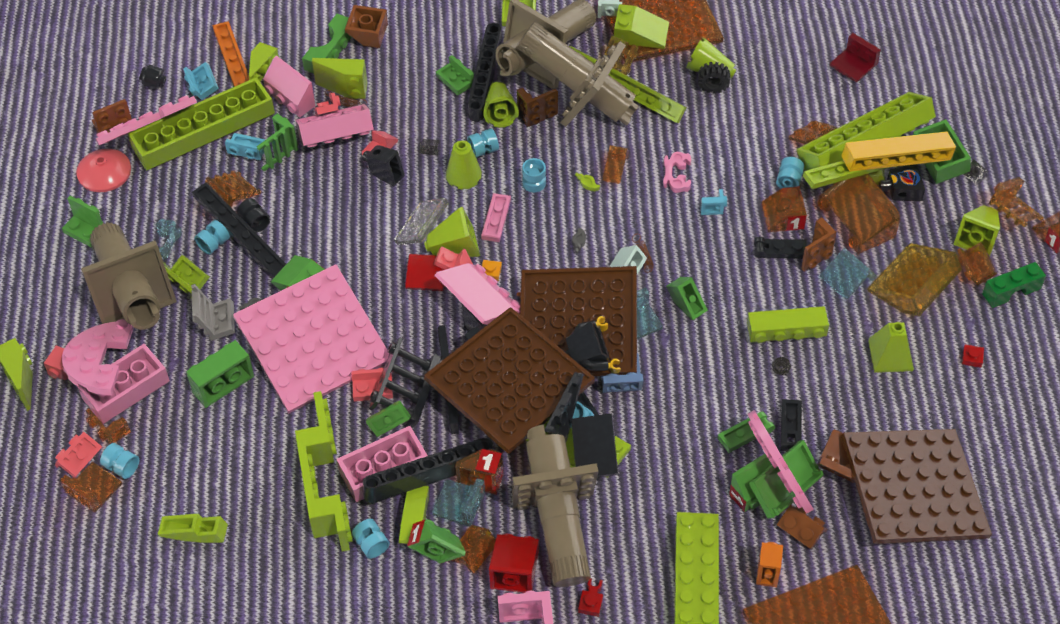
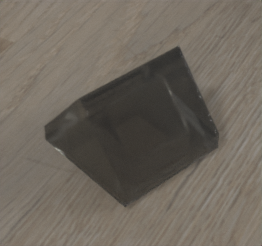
[963,159,988,185]

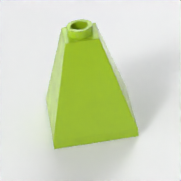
[953,205,1000,258]
[424,207,480,257]
[868,322,914,373]

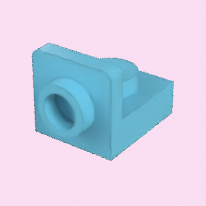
[700,189,727,215]

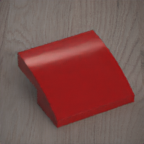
[405,254,444,291]

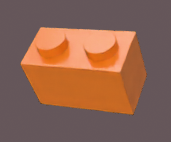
[756,542,783,587]

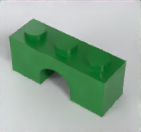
[982,262,1046,308]

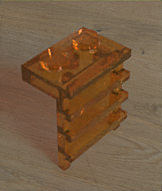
[205,170,262,208]
[988,177,1044,227]

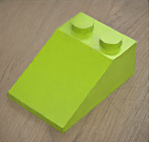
[614,4,669,49]
[312,58,368,99]
[0,338,33,411]

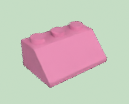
[263,56,315,117]

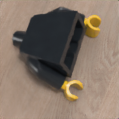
[564,316,621,374]

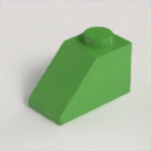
[666,277,708,320]

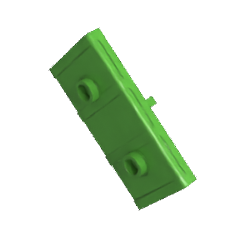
[749,440,824,518]

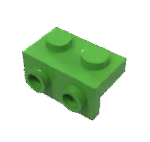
[436,55,474,96]

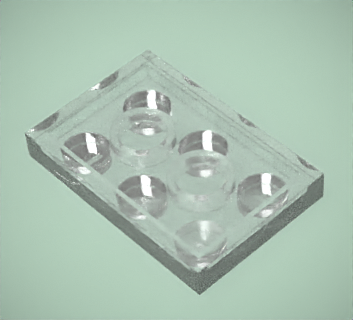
[394,198,449,245]

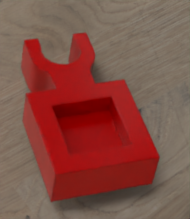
[578,578,603,617]

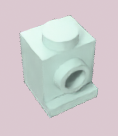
[598,0,622,18]

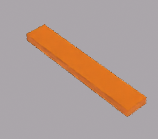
[212,21,249,87]

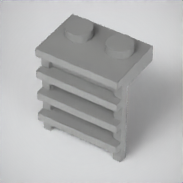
[191,284,235,341]

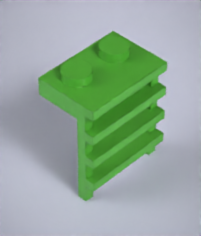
[257,113,299,171]

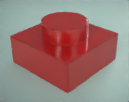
[962,344,984,368]

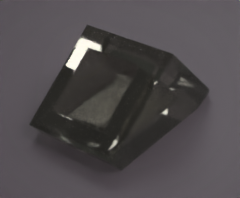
[420,139,441,155]

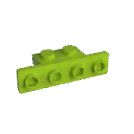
[163,255,210,298]

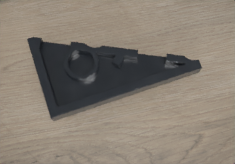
[545,372,584,442]

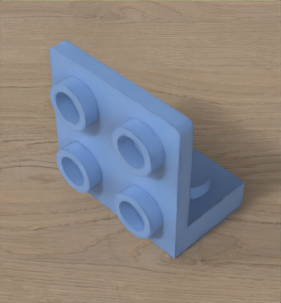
[601,353,643,393]

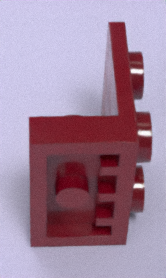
[830,33,881,82]

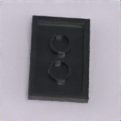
[571,413,619,478]

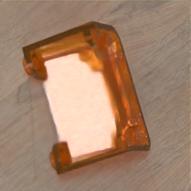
[817,174,900,254]

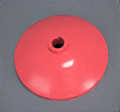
[76,149,131,192]

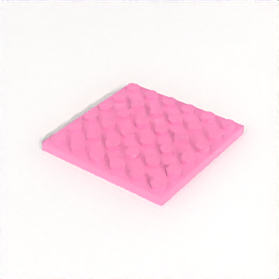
[233,264,389,414]

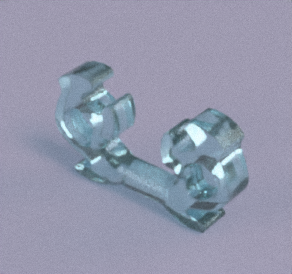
[143,219,182,260]

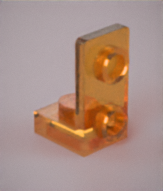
[603,145,630,184]
[85,408,131,444]

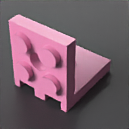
[498,591,553,624]

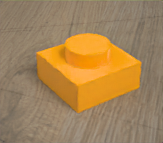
[482,260,502,281]

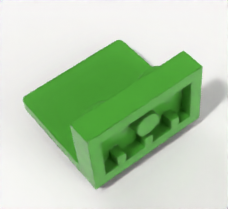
[62,196,103,248]

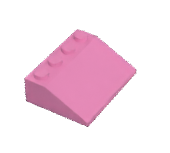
[435,263,521,325]

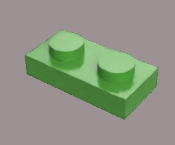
[366,400,411,437]

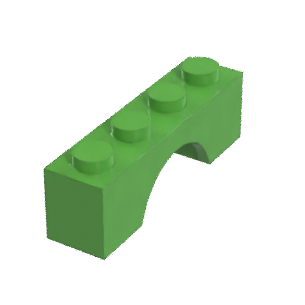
[302,14,352,74]

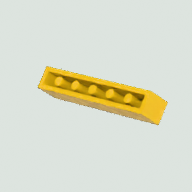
[841,132,956,172]

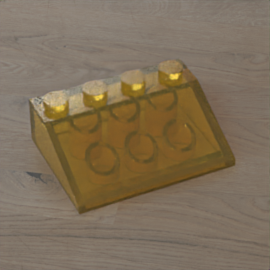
[867,243,962,317]

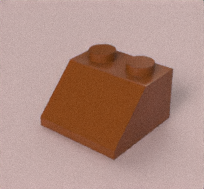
[345,5,388,48]

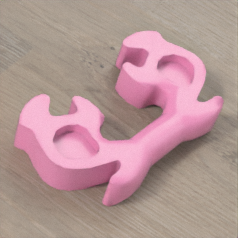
[663,152,691,193]

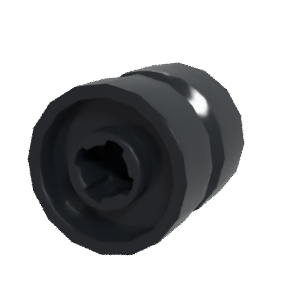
[236,198,271,233]

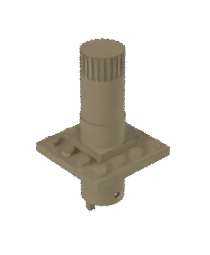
[496,0,596,89]
[516,21,639,127]
[81,223,177,330]
[511,425,598,587]

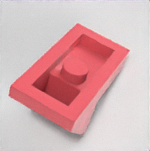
[362,131,398,156]
[434,246,473,270]

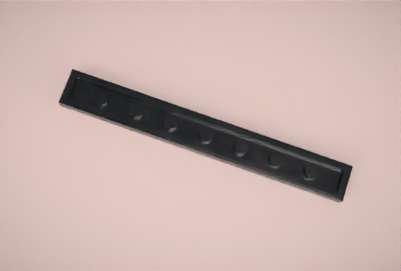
[192,182,286,278]

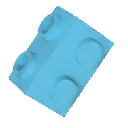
[183,62,219,100]
[225,133,265,160]

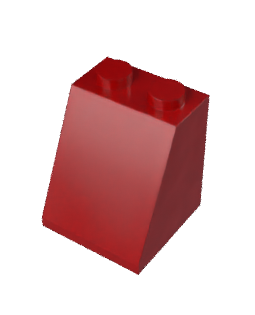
[489,533,539,593]

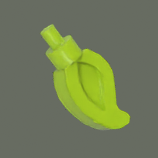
[575,172,600,191]

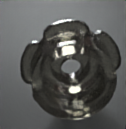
[772,357,791,375]

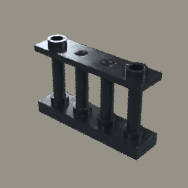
[369,337,441,428]

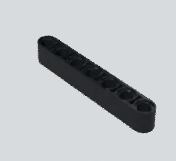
[468,22,502,122]
[363,438,493,503]

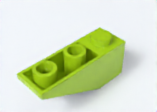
[249,42,279,82]

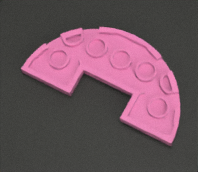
[96,95,197,146]
[62,319,134,396]
[747,410,814,514]

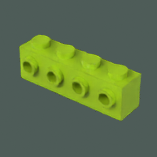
[747,306,829,343]

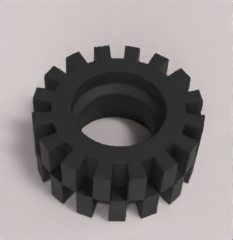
[698,62,730,94]

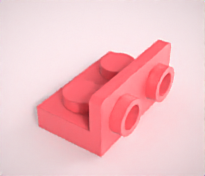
[314,93,341,115]
[351,368,393,401]
[55,432,102,478]

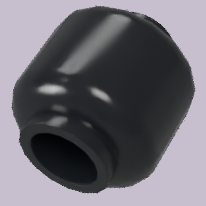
[139,64,167,90]

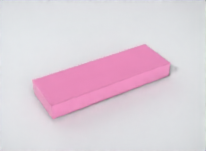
[481,193,511,242]

